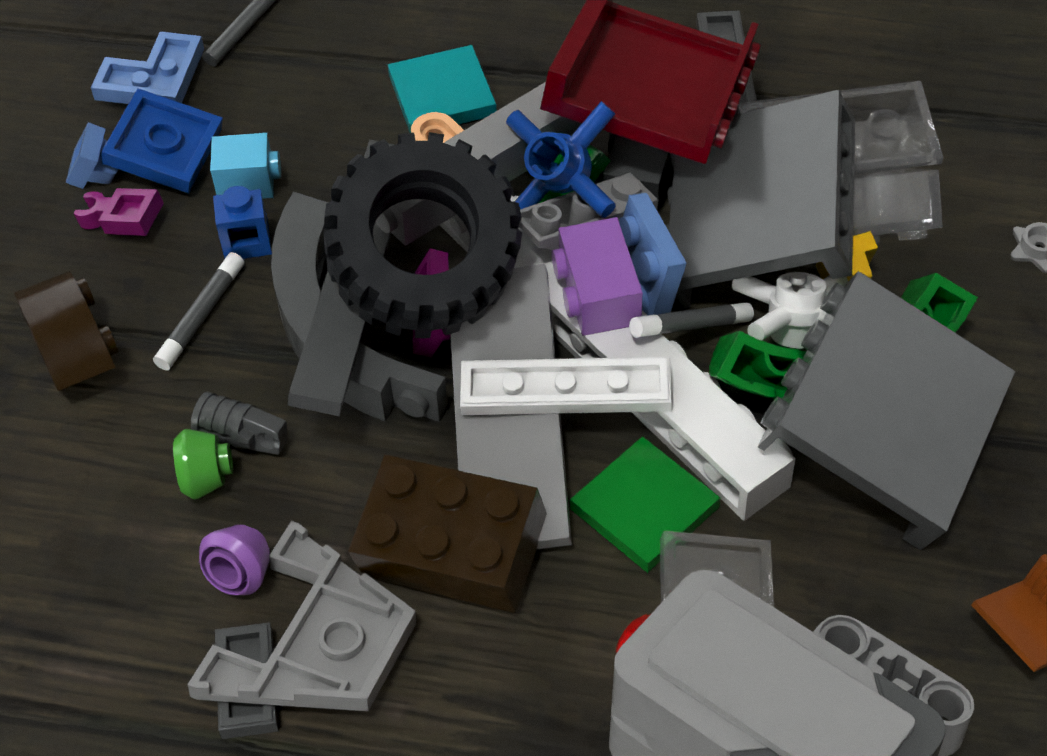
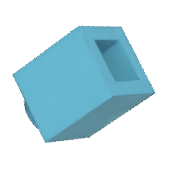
[210,133,281,199]

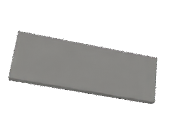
[451,264,572,549]

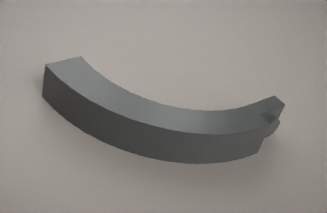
[271,191,448,422]

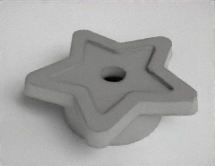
[1011,222,1047,273]

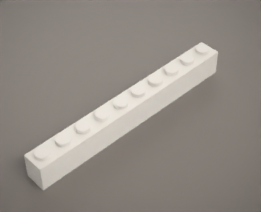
[440,196,795,521]

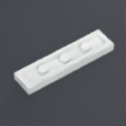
[460,357,671,415]

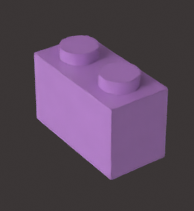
[551,217,643,336]

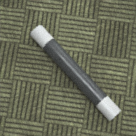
[153,252,245,370]
[629,302,754,338]

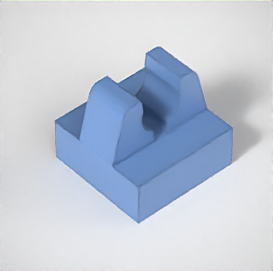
[66,122,117,189]

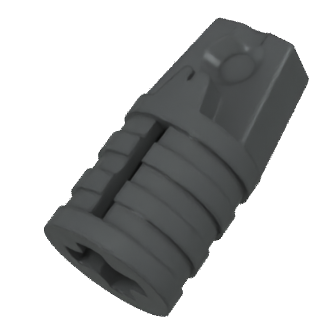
[191,391,288,455]

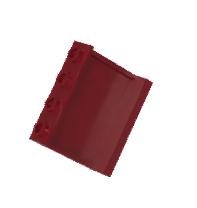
[540,0,761,164]

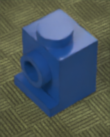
[213,186,272,259]

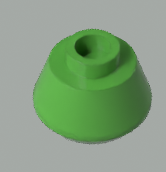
[173,429,233,500]

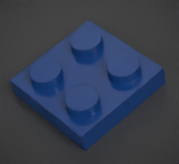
[102,88,223,194]

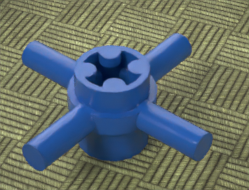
[506,101,616,218]

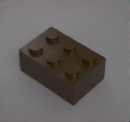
[348,454,547,613]

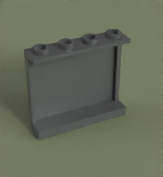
[666,89,855,309]
[757,271,1015,550]

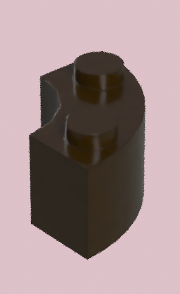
[14,271,119,391]

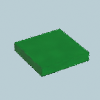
[570,436,721,573]

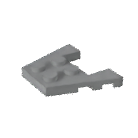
[187,521,416,711]

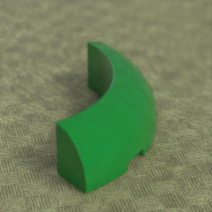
[709,273,978,399]

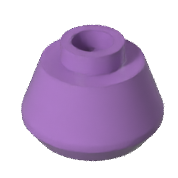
[199,525,270,596]

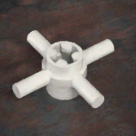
[732,272,848,349]

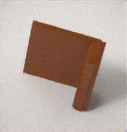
[971,554,1047,672]

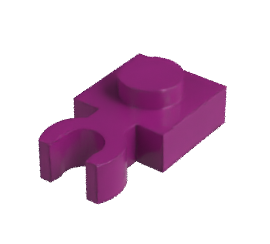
[73,188,164,236]

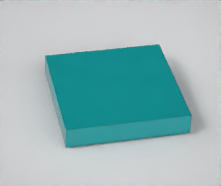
[387,45,497,133]

